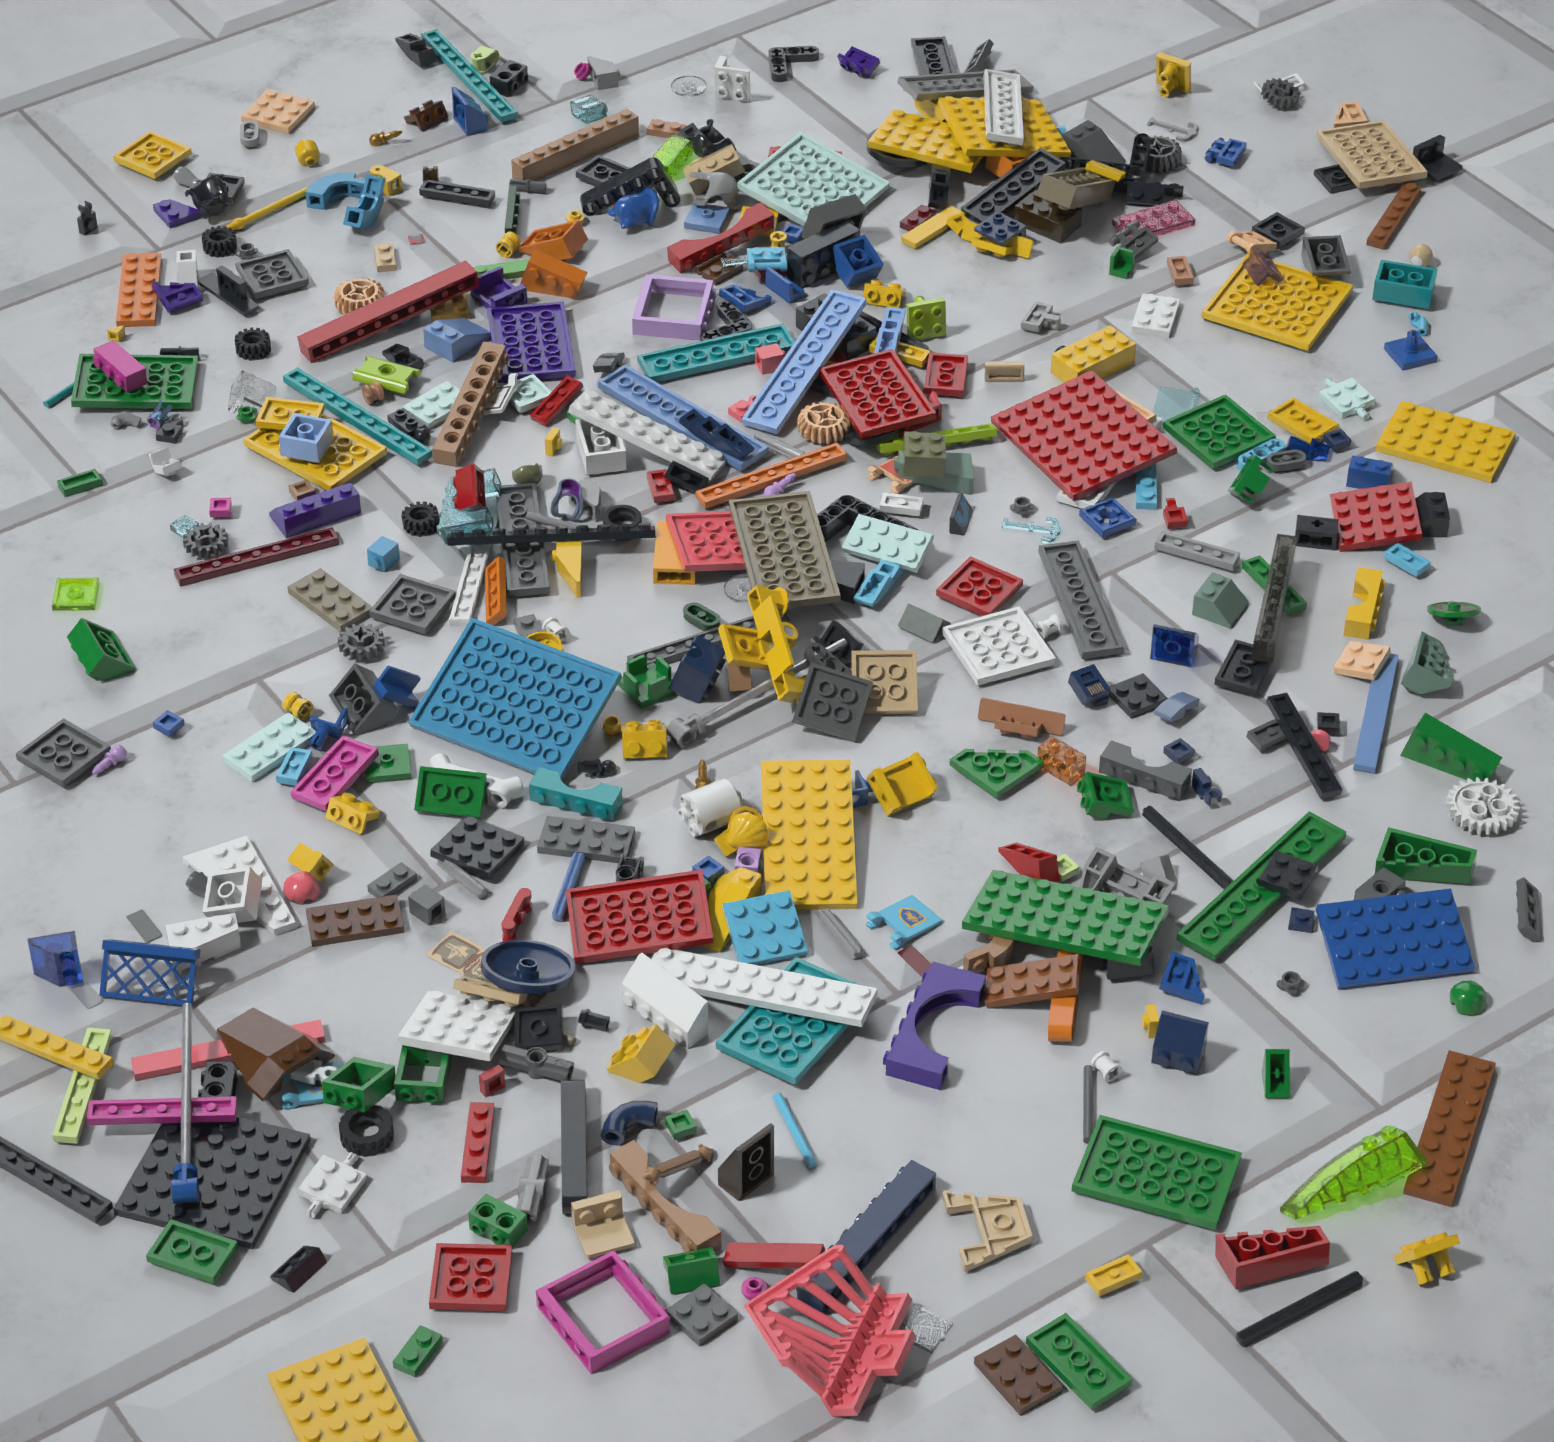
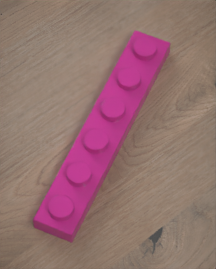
[87,1096,237,1126]

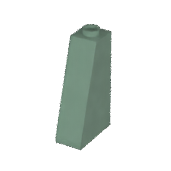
[894,450,974,495]

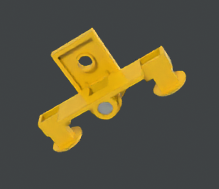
[718,585,807,704]

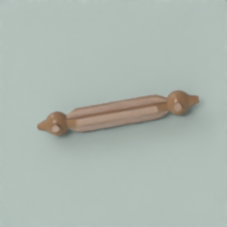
[643,1144,714,1184]

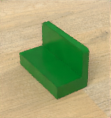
[663,1247,720,1294]

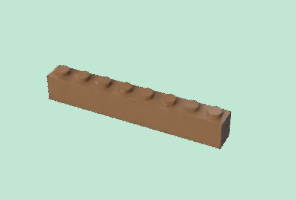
[511,109,639,181]

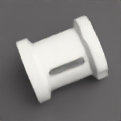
[1034,614,1063,640]
[542,617,569,643]
[1091,1050,1122,1082]

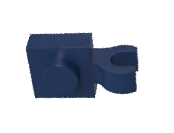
[1191,768,1222,805]

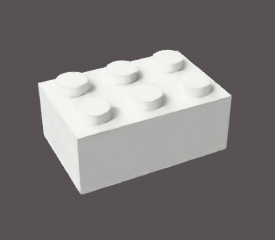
[575,419,626,475]

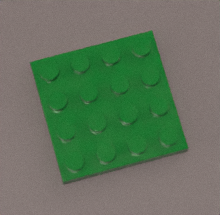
[1163,394,1276,469]

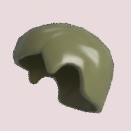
[512,463,543,484]

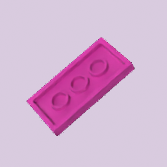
[290,736,379,812]

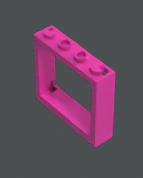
[536,1250,671,1374]

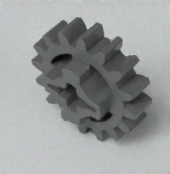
[1261,78,1301,108]
[183,522,228,558]
[338,623,385,661]

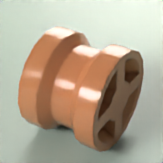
[362,381,384,404]

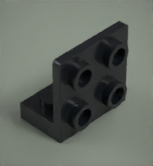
[1413,135,1463,181]

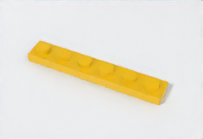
[0,1014,114,1080]

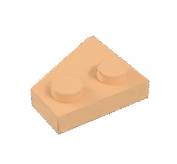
[1333,101,1368,128]

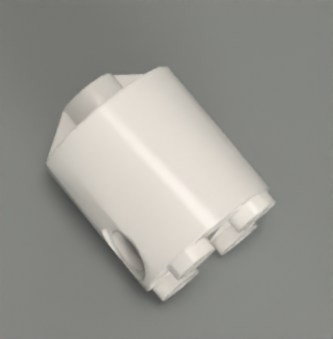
[678,778,743,837]

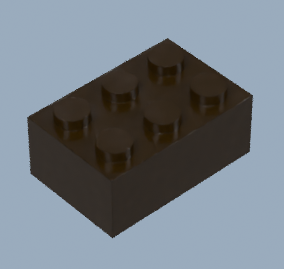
[1014,189,1083,243]

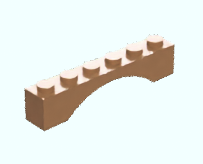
[609,1140,722,1252]

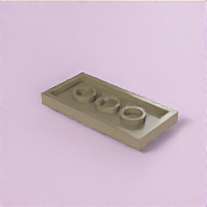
[287,568,372,632]

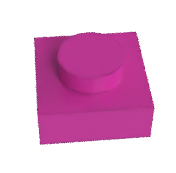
[209,497,232,518]

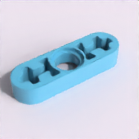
[1237,438,1285,471]

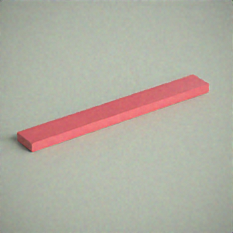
[131,1019,325,1080]

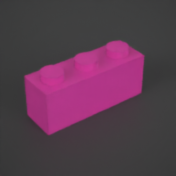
[93,340,147,392]

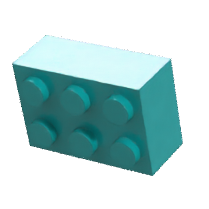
[1372,260,1438,309]

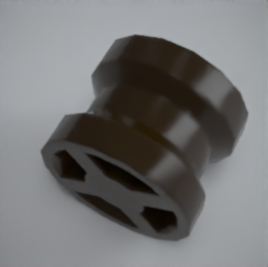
[423,166,439,182]

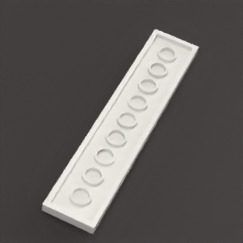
[651,948,878,1027]

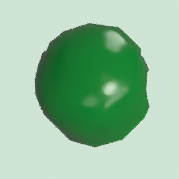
[1449,980,1486,1015]

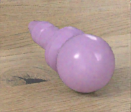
[764,473,796,496]
[92,745,127,775]

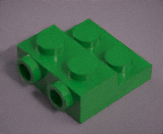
[1077,771,1134,819]

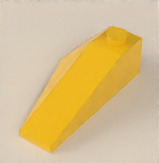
[702,867,761,953]

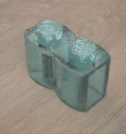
[570,95,608,124]

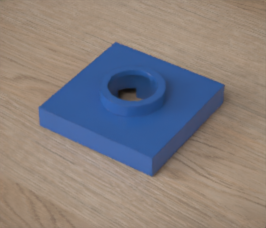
[1079,497,1137,538]

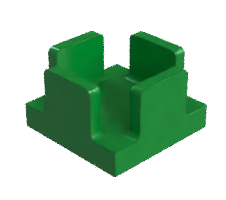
[1228,456,1275,504]
[618,654,676,709]

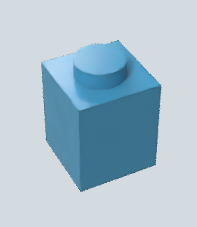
[367,536,400,572]

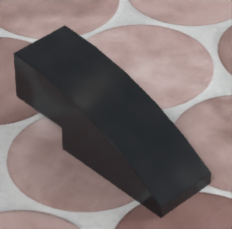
[395,33,436,67]

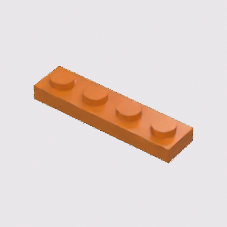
[485,556,507,626]

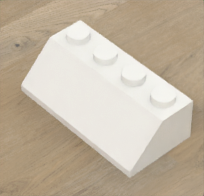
[622,953,708,1049]

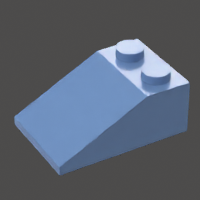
[423,318,491,362]

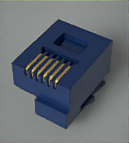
[1068,664,1110,708]

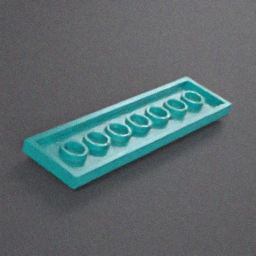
[637,323,795,382]

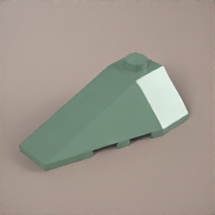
[1401,631,1454,694]

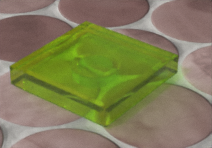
[52,577,100,611]

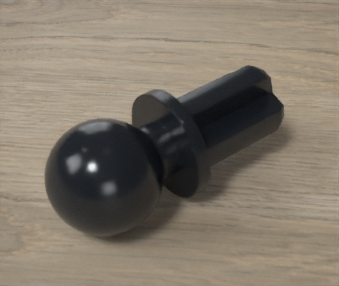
[577,759,617,777]

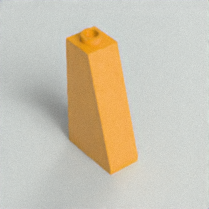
[653,520,695,585]

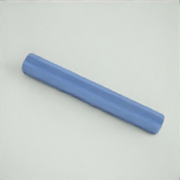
[552,852,585,921]

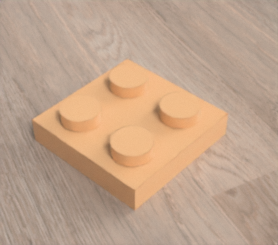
[1333,641,1391,680]

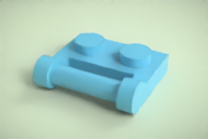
[747,247,787,272]

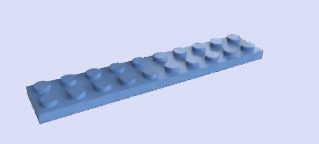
[598,364,769,471]

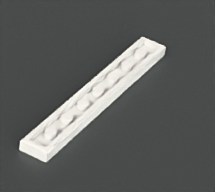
[449,513,499,627]

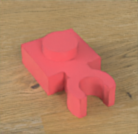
[728,395,756,423]

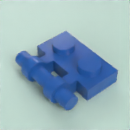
[1205,137,1247,167]

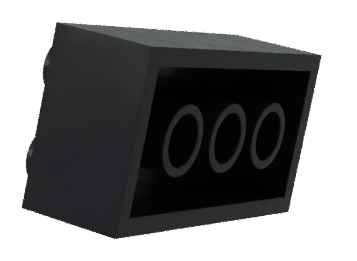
[787,220,860,288]
[796,293,876,361]

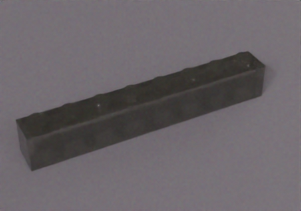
[1252,534,1298,663]

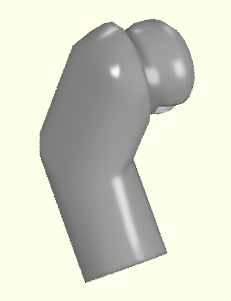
[110,411,141,429]

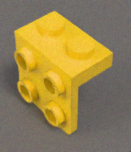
[621,720,667,759]

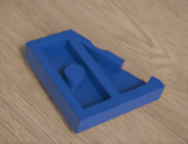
[719,284,772,312]
[1159,951,1205,1005]

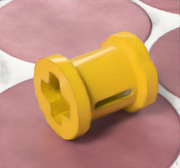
[770,231,787,254]

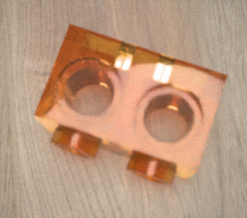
[1037,736,1086,786]

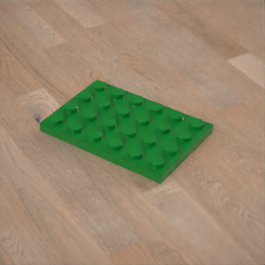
[71,354,198,410]
[1071,1115,1242,1231]

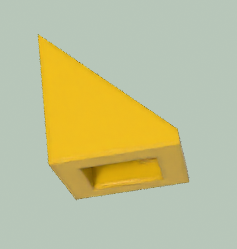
[107,325,126,342]

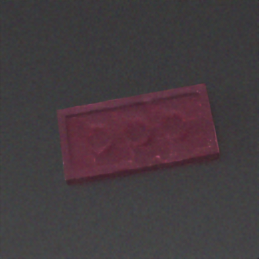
[1112,200,1196,239]

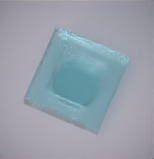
[170,515,199,538]

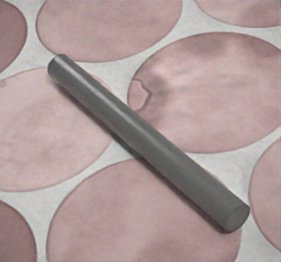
[1083,1065,1093,1144]

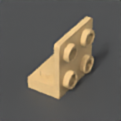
[571,1190,634,1259]

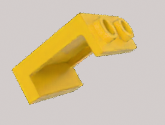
[866,751,938,816]

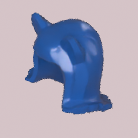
[607,188,659,229]

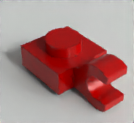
[1163,498,1188,529]

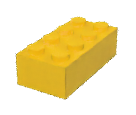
[1050,325,1136,383]

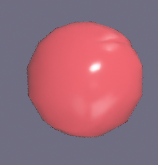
[283,871,321,904]

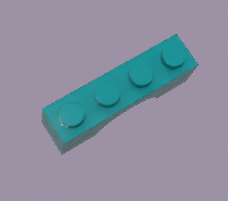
[529,767,623,821]

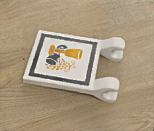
[484,373,522,415]

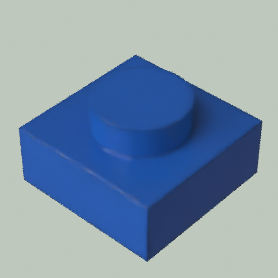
[781,223,804,243]
[153,710,185,737]
[692,856,725,883]

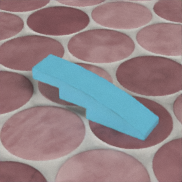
[854,559,905,607]

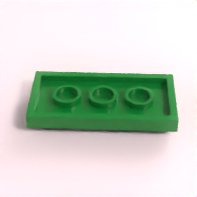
[1026,1313,1133,1410]

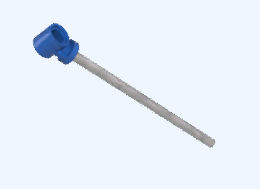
[171,1003,199,1204]

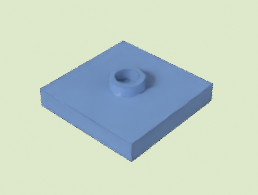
[684,204,730,234]

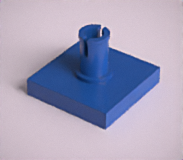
[1384,330,1438,371]

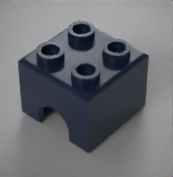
[669,635,727,704]

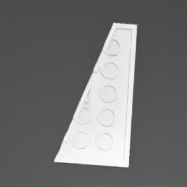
[183,836,296,936]

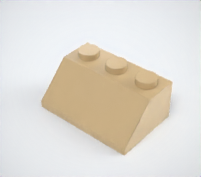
[682,144,745,196]

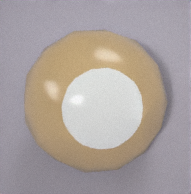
[1409,244,1433,267]

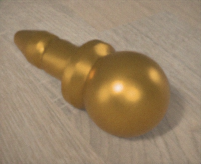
[369,130,402,146]
[694,759,711,790]

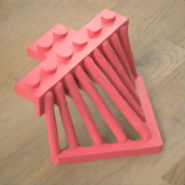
[744,1245,916,1417]

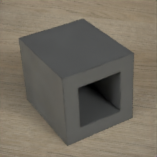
[408,885,446,926]

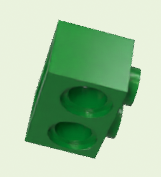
[468,1194,528,1248]

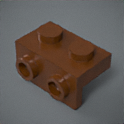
[404,100,448,131]

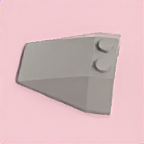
[1079,847,1176,904]

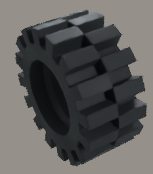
[202,226,237,258]
[235,327,271,361]
[401,501,440,537]

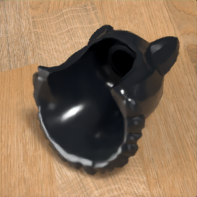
[686,119,737,158]
[185,174,233,219]

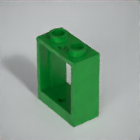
[394,1045,452,1103]
[322,1057,396,1112]

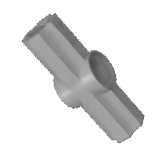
[516,1154,549,1225]

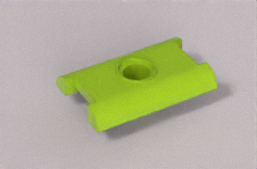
[352,356,422,394]

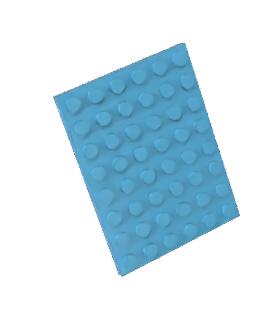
[408,618,622,781]

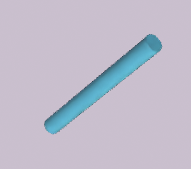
[773,1093,817,1169]

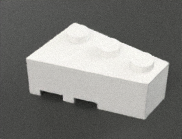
[165,913,241,977]

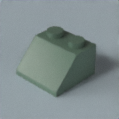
[1192,572,1249,629]

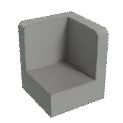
[1140,855,1176,882]

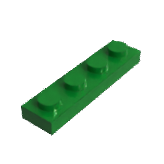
[1242,555,1307,616]

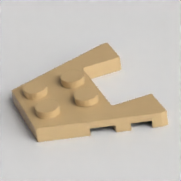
[942,1190,1033,1272]

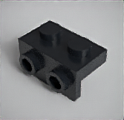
[813,620,864,665]

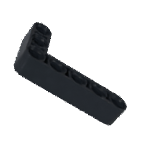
[1059,133,1151,183]
[580,157,681,216]
[817,495,920,542]

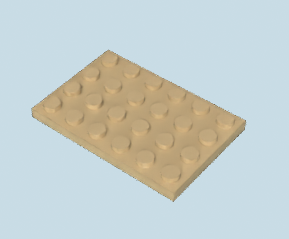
[1317,120,1428,189]

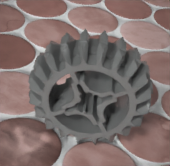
[1136,135,1182,173]

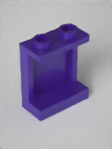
[470,266,528,309]

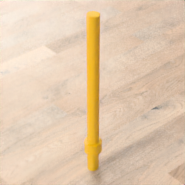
[222,186,309,231]

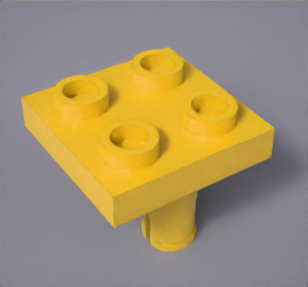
[1156,52,1191,97]
[1393,1232,1460,1285]

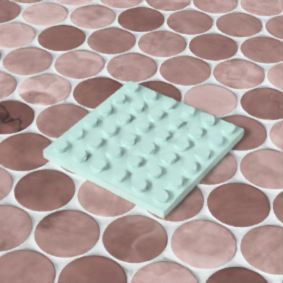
[737,132,890,227]

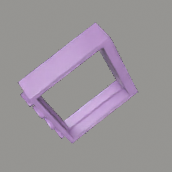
[632,274,717,341]

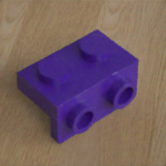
[837,46,881,78]

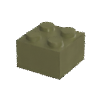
[902,431,946,478]

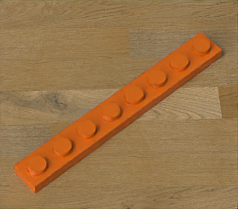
[695,443,847,509]

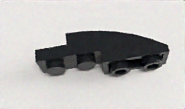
[928,163,950,210]

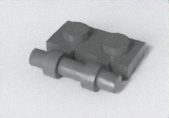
[1109,220,1159,260]

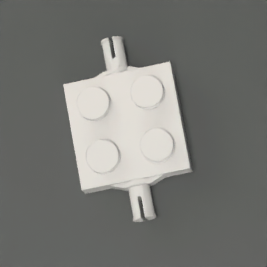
[298,1152,366,1218]

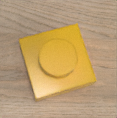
[946,213,969,235]
[545,428,563,456]
[1141,1004,1159,1038]

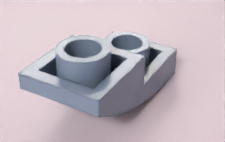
[1154,692,1200,723]

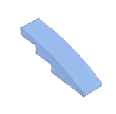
[874,307,906,354]

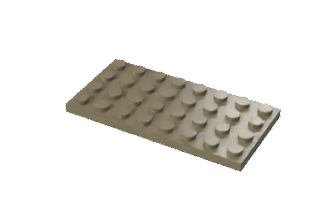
[729,491,841,608]

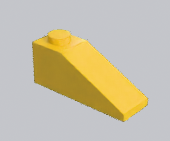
[552,541,582,598]

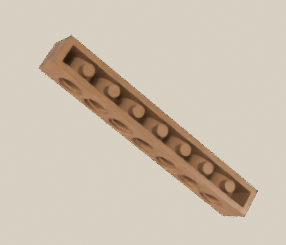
[432,341,509,467]

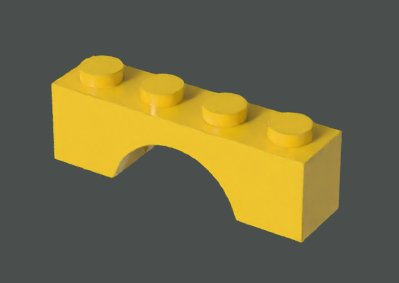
[1343,567,1386,640]

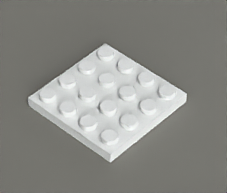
[942,606,1056,686]
[398,991,517,1061]

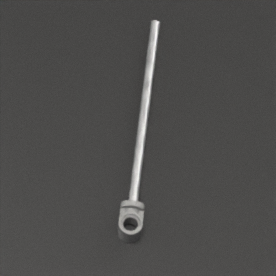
[666,638,847,748]

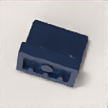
[974,211,1026,245]

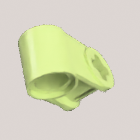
[470,46,499,75]

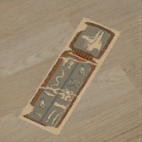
[426,931,551,1008]

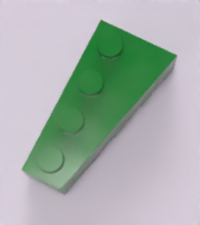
[1375,827,1477,884]

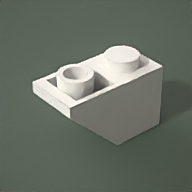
[176,250,198,288]

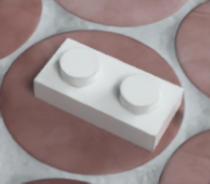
[880,493,923,516]

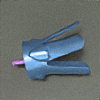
[147,400,175,429]

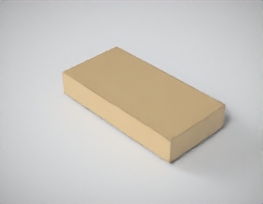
[984,361,1025,381]

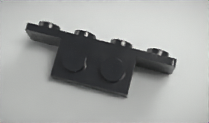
[1113,180,1184,208]
[198,265,259,316]

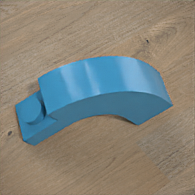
[305,173,365,210]
[343,174,386,229]

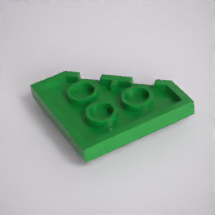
[950,749,1044,799]

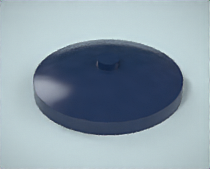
[481,940,575,994]

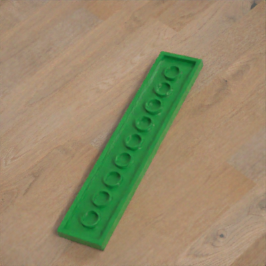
[1176,811,1347,961]

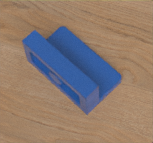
[766,267,804,304]
[374,665,421,709]

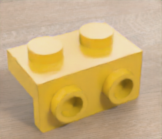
[863,280,906,308]
[325,793,381,834]

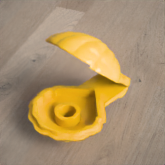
[714,806,769,857]

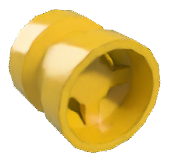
[496,232,521,258]
[282,692,313,720]

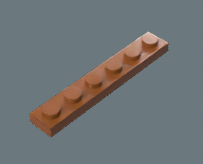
[1366,182,1422,250]

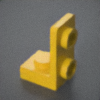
[287,843,334,883]

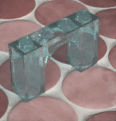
[437,468,502,544]

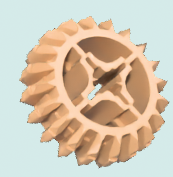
[334,278,385,315]
[797,401,851,445]

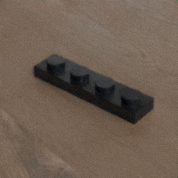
[419,179,495,207]

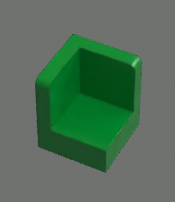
[1109,246,1135,279]

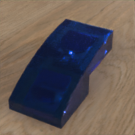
[1285,436,1330,461]

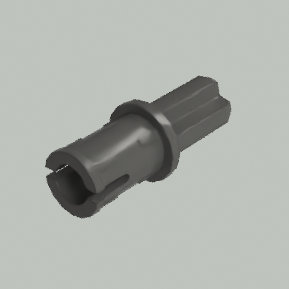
[509,178,547,194]

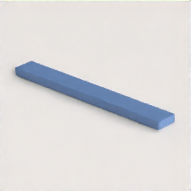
[1353,654,1399,773]

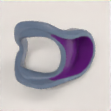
[550,478,584,520]

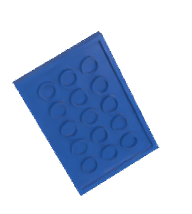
[1315,888,1475,990]

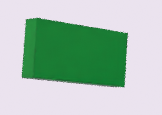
[57,469,103,497]

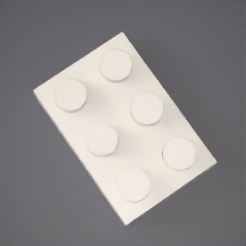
[1131,293,1180,338]

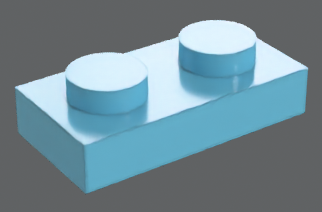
[1384,543,1431,577]
[276,747,312,786]

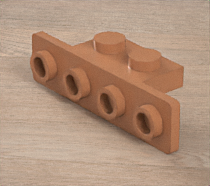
[978,698,1066,738]

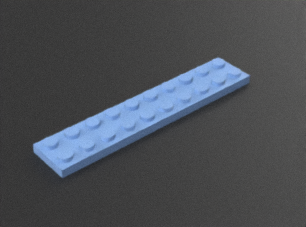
[741,289,867,434]

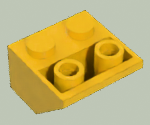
[606,1024,675,1083]

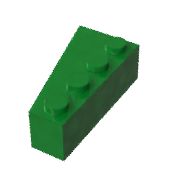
[1400,712,1503,782]

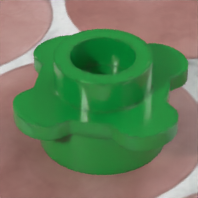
[236,406,257,424]

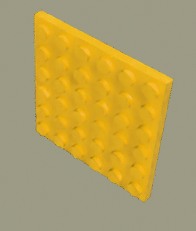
[937,96,1071,158]
[1201,253,1353,351]

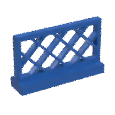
[99,939,201,1006]

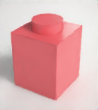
[755,343,786,375]

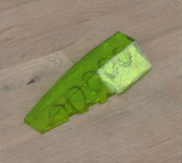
[1280,1125,1427,1220]

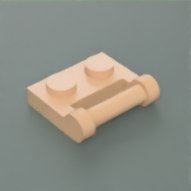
[1227,231,1277,255]

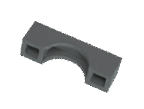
[1099,740,1192,801]

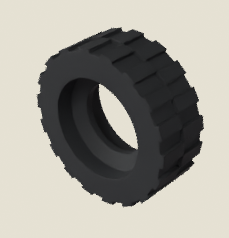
[339,1105,394,1157]

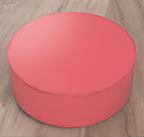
[1311,730,1331,752]

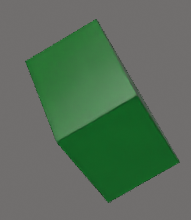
[1262,1049,1290,1098]

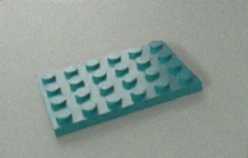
[716,957,859,1085]

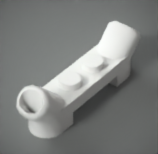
[429,753,524,808]

